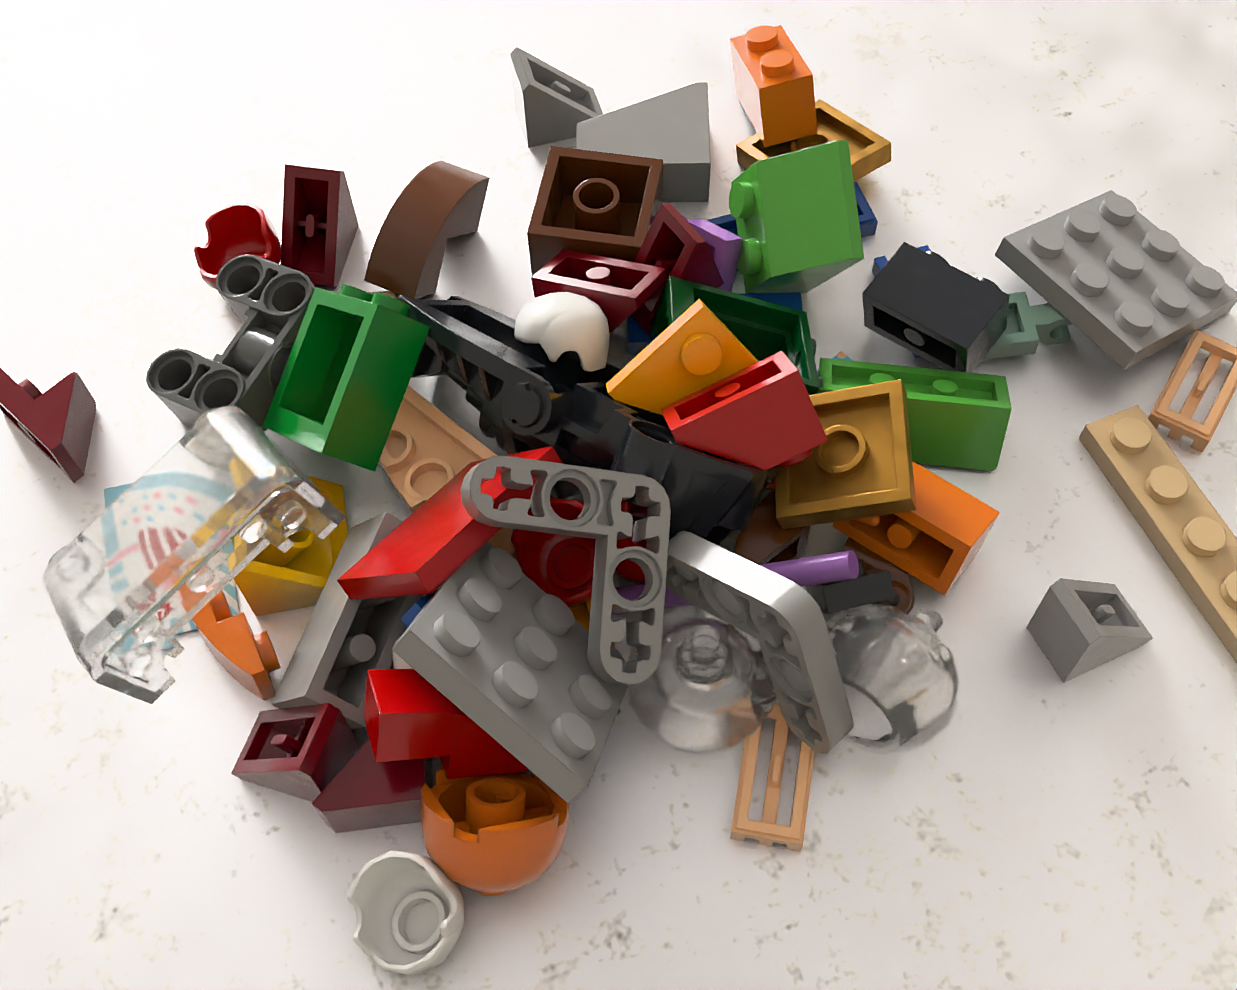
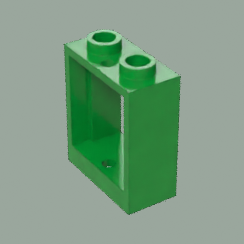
[262,284,430,472]

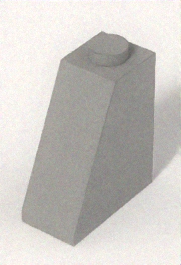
[566,82,711,202]

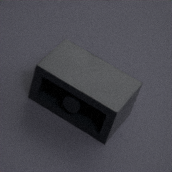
[862,242,1010,373]

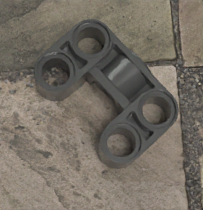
[146,254,315,446]

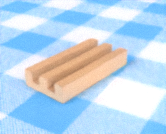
[1148,329,1237,452]
[730,698,815,852]

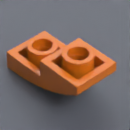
[171,567,281,701]

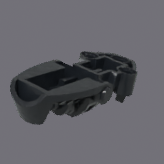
[397,295,780,546]

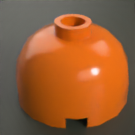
[420,768,570,896]

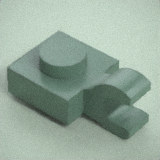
[983,292,1072,360]

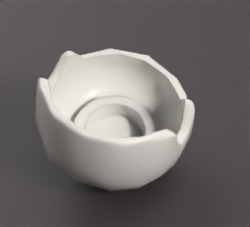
[514,292,609,372]
[347,850,465,975]

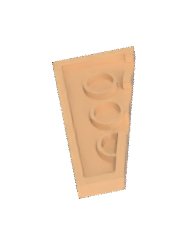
[379,386,551,561]

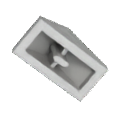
[510,46,603,148]
[1026,578,1153,683]

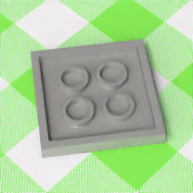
[994,190,1237,370]
[391,541,629,804]

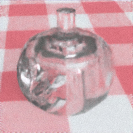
[627,604,777,754]
[826,604,959,754]

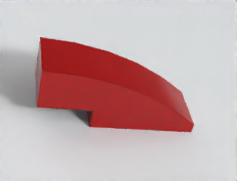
[364,669,530,779]

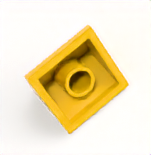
[225,454,348,616]

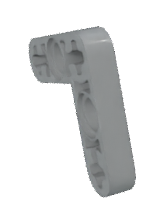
[460,456,671,685]
[666,531,854,754]

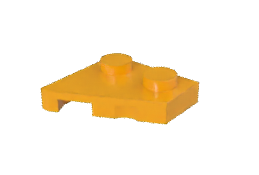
[606,299,759,415]

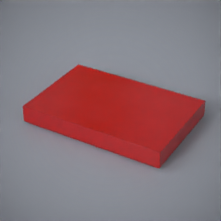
[337,446,563,600]

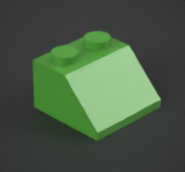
[729,140,864,293]

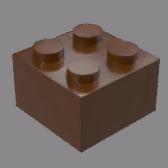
[527,146,663,276]

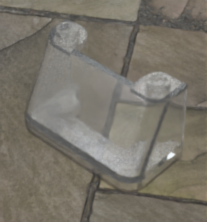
[42,406,346,705]

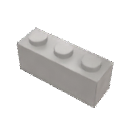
[271,512,420,730]

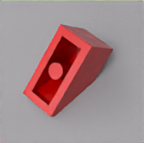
[660,351,828,471]

